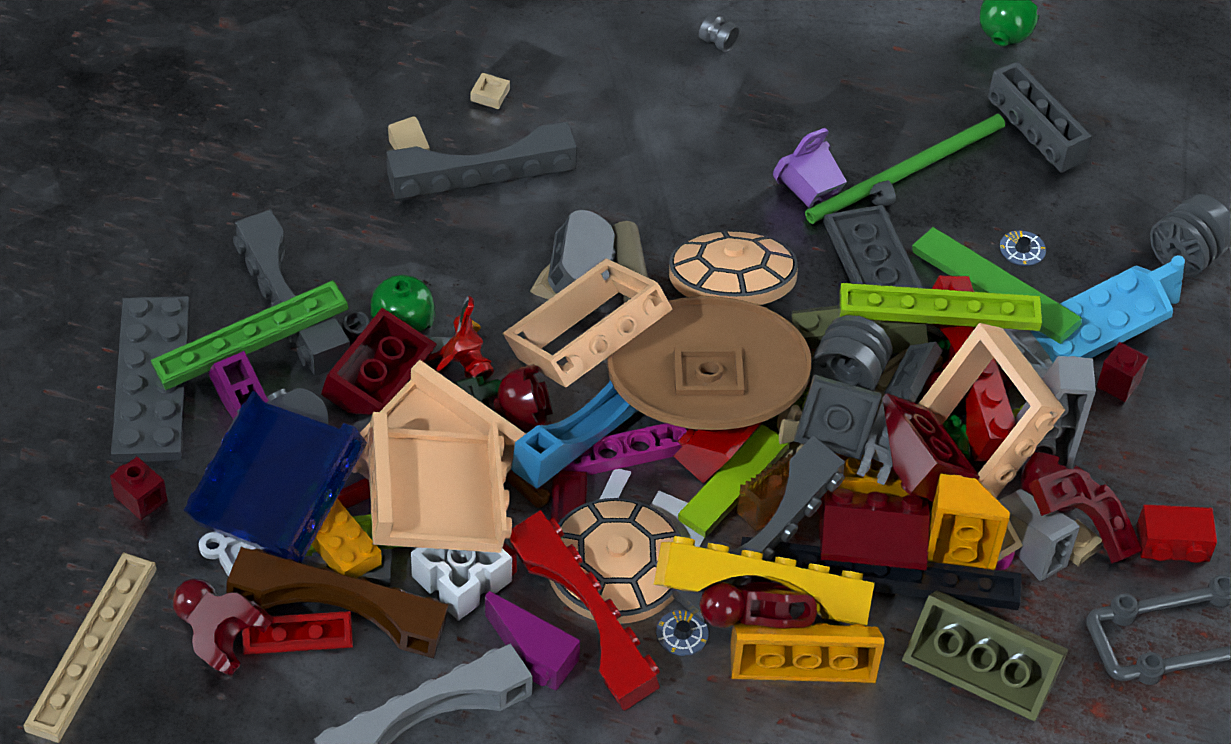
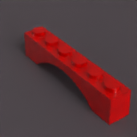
[932,275,1016,461]
[508,510,660,711]

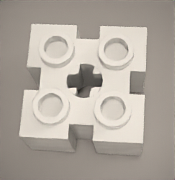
[411,547,512,621]

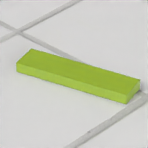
[678,424,790,538]

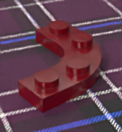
[1028,469,1142,563]

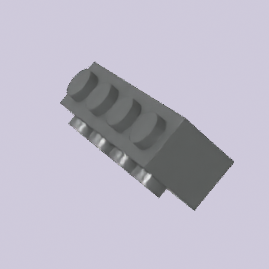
[988,61,1092,172]

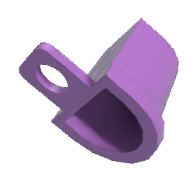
[772,128,847,208]

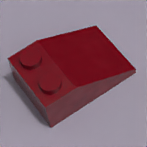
[882,393,980,502]

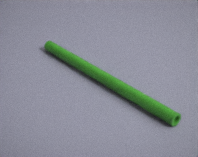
[805,114,1005,224]

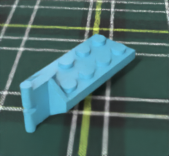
[1030,255,1185,363]

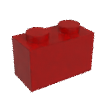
[1137,504,1217,563]

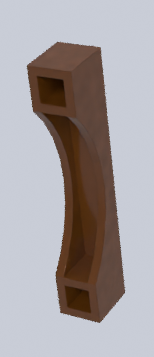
[226,547,449,659]

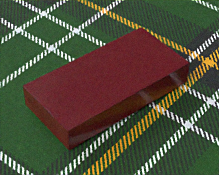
[551,470,587,523]

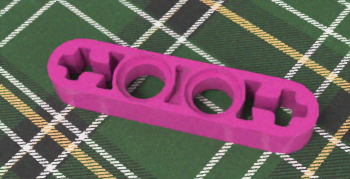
[562,423,687,476]

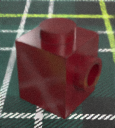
[1096,342,1149,402]
[110,457,168,520]

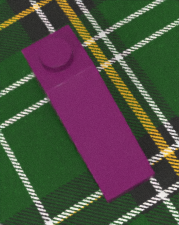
[208,351,268,420]
[485,591,580,691]

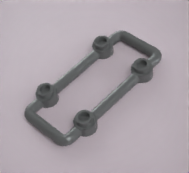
[1086,575,1231,685]

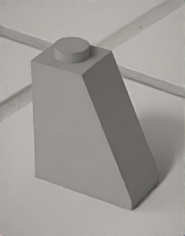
[997,489,1080,581]

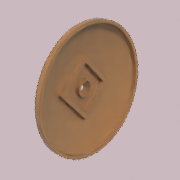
[607,296,811,430]

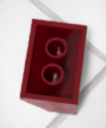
[321,308,437,414]
[819,488,930,570]

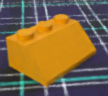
[928,474,1010,570]

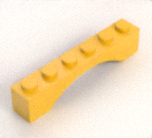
[653,536,874,625]

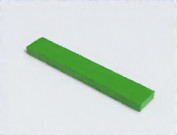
[912,227,1082,344]
[151,280,349,390]

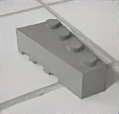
[1015,356,1096,472]

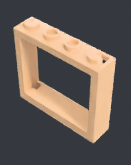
[503,258,673,388]
[919,323,1065,498]

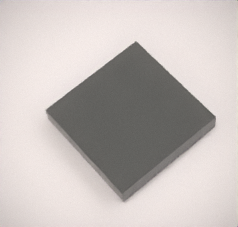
[794,375,881,460]

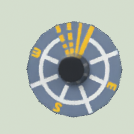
[999,230,1046,266]
[656,610,709,656]

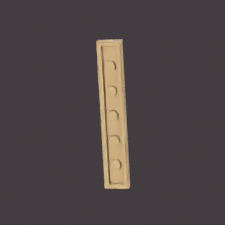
[23,552,157,743]

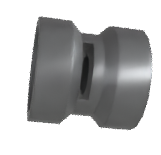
[699,13,740,52]

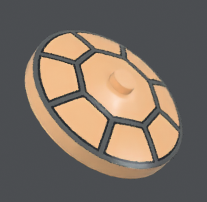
[669,231,798,305]
[549,498,682,624]

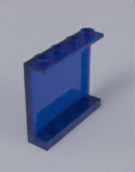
[184,391,367,563]

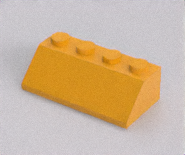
[731,623,884,683]

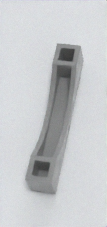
[314,643,532,744]

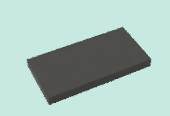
[823,205,924,288]

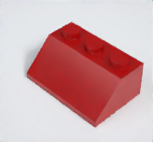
[673,422,762,483]

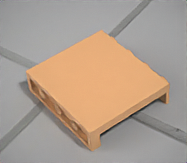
[340,360,526,482]
[367,412,512,553]

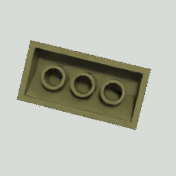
[792,305,928,358]
[902,590,1069,721]

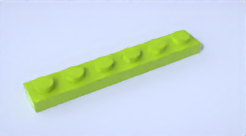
[839,283,1042,331]

